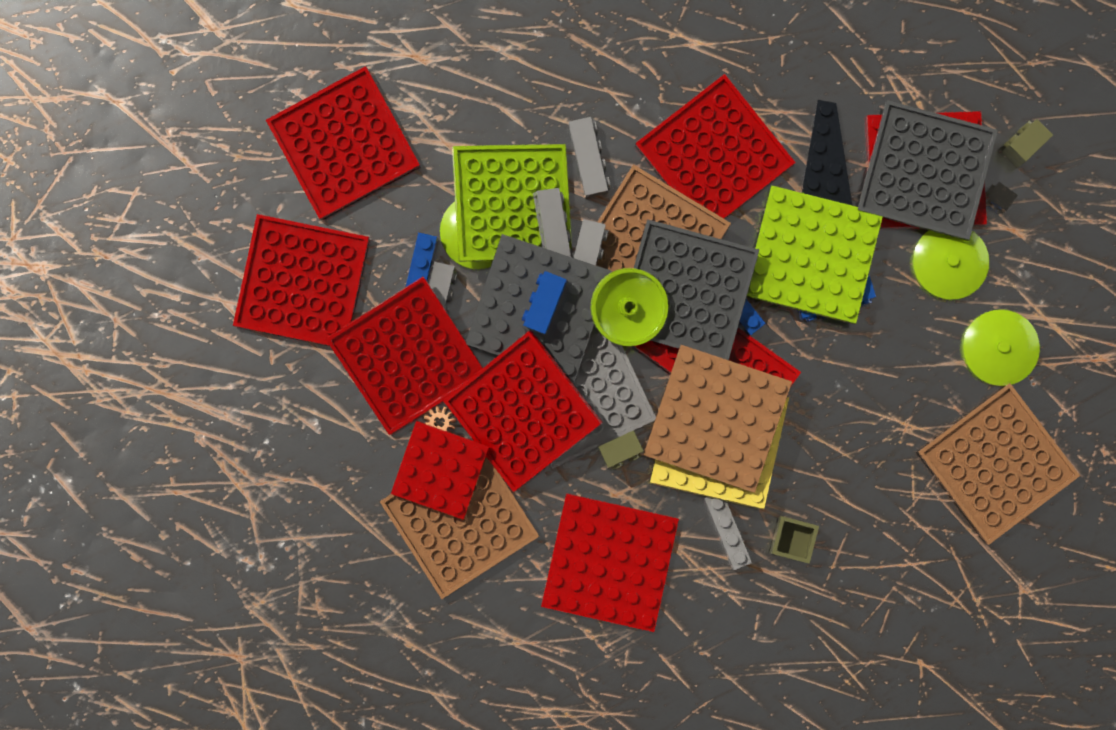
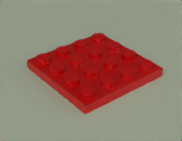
[391,421,489,520]

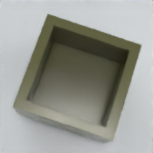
[1002,119,1053,168]
[598,430,643,470]
[770,516,819,564]

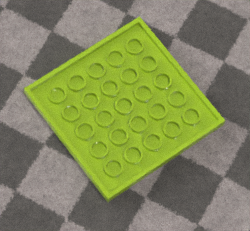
[452,144,572,262]
[746,185,883,324]

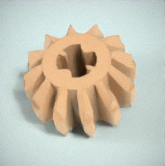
[424,406,456,432]

